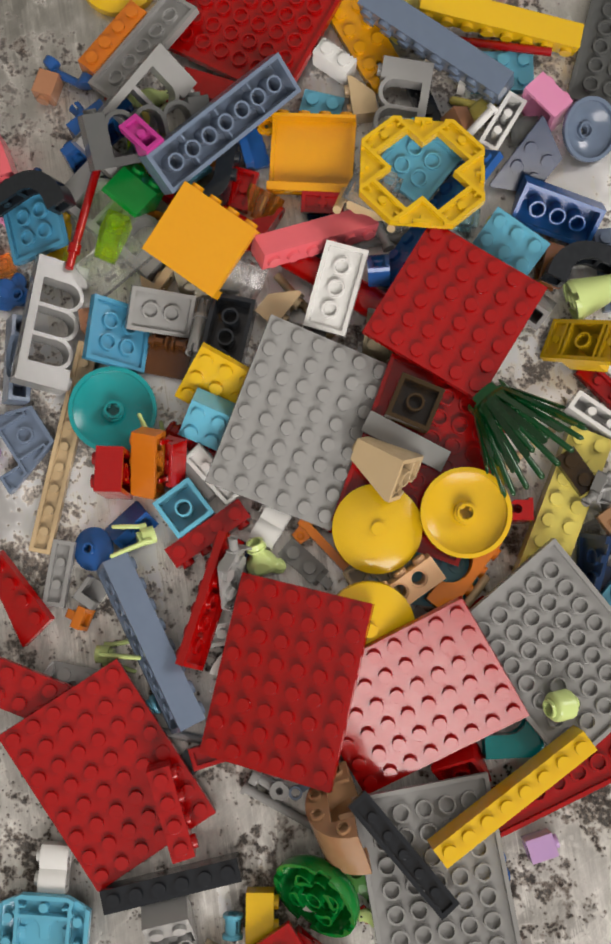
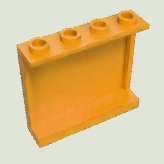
[266,109,357,196]
[142,181,261,300]

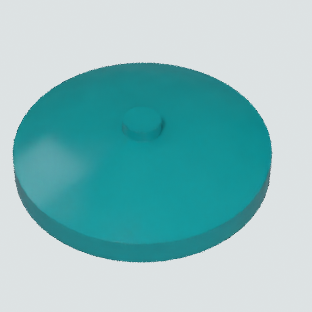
[68,366,157,451]

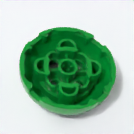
[274,854,360,938]

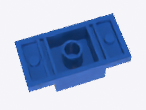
[60,98,134,174]

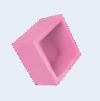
[521,72,573,131]

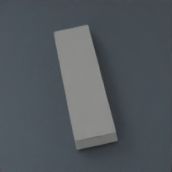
[360,410,451,472]

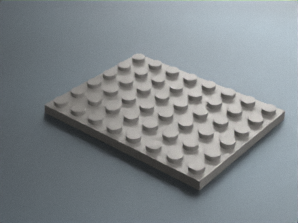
[205,314,388,531]
[470,538,611,746]
[351,771,522,944]

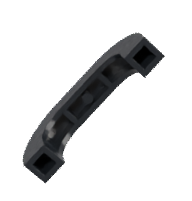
[174,142,241,206]
[0,170,76,218]
[540,241,611,288]

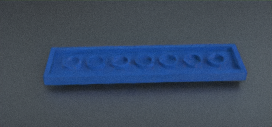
[382,149,504,289]

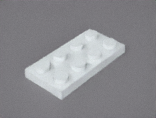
[303,240,370,337]

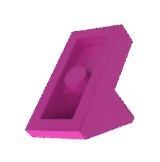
[118,113,164,156]

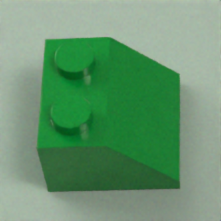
[101,164,164,218]

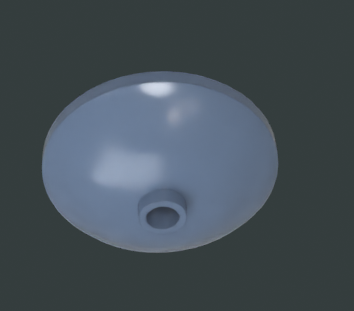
[562,96,611,162]

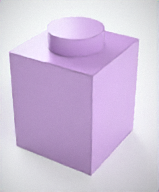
[521,828,560,865]

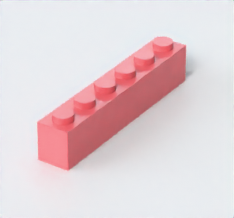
[251,210,379,270]

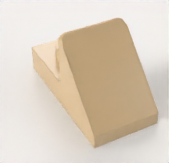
[140,266,175,291]

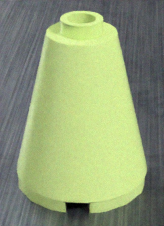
[563,274,611,319]

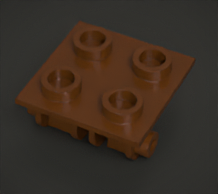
[144,333,191,380]

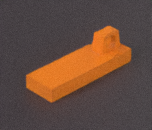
[292,520,350,572]

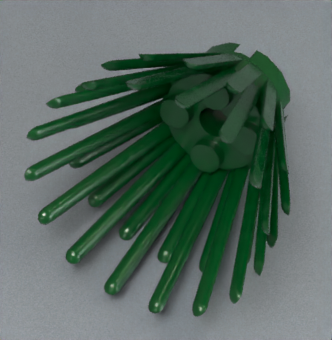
[468,379,588,498]

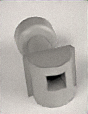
[248,770,289,801]

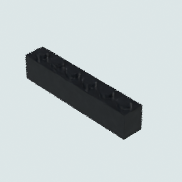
[99,851,244,915]

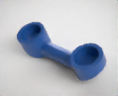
[43,55,93,91]

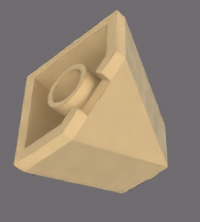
[351,436,424,503]

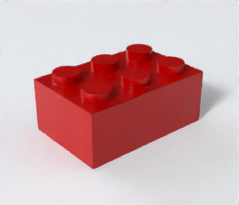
[90,446,133,500]

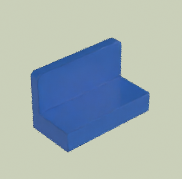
[238,128,270,171]
[105,501,159,549]

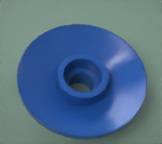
[75,527,114,571]

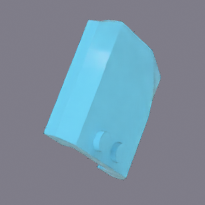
[0,891,92,944]

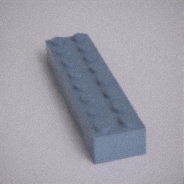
[357,0,514,106]
[138,52,301,195]
[96,552,206,734]

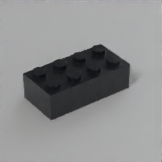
[200,293,257,364]

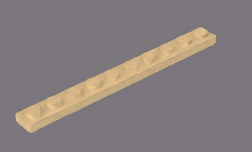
[28,340,97,555]

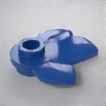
[0,272,28,311]

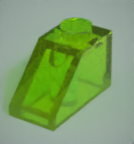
[94,209,132,265]

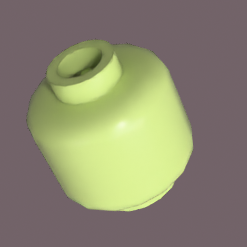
[542,689,580,722]

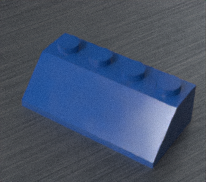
[510,175,607,244]

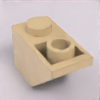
[344,75,378,124]
[255,290,304,322]

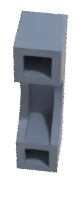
[2,314,32,406]

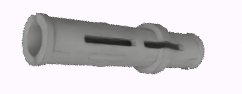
[185,297,211,358]

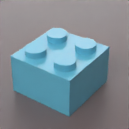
[178,387,235,451]
[152,477,216,539]

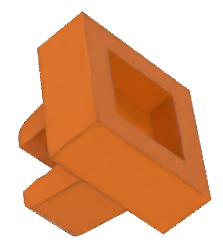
[65,605,95,631]

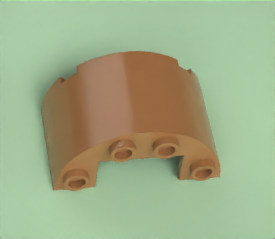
[305,761,372,875]

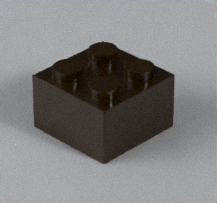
[383,372,445,434]

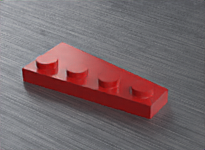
[0,550,55,647]

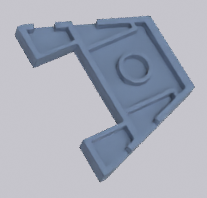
[0,405,55,495]

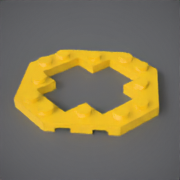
[359,115,485,230]

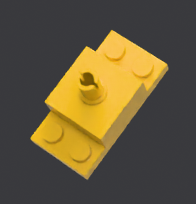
[540,319,611,372]

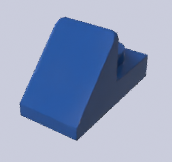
[367,254,390,287]

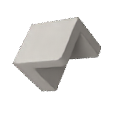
[73,575,106,610]

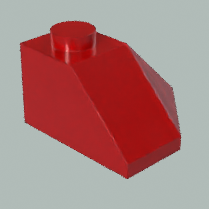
[431,742,492,781]

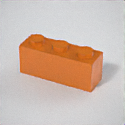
[129,426,166,500]

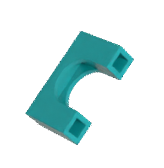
[481,718,544,760]

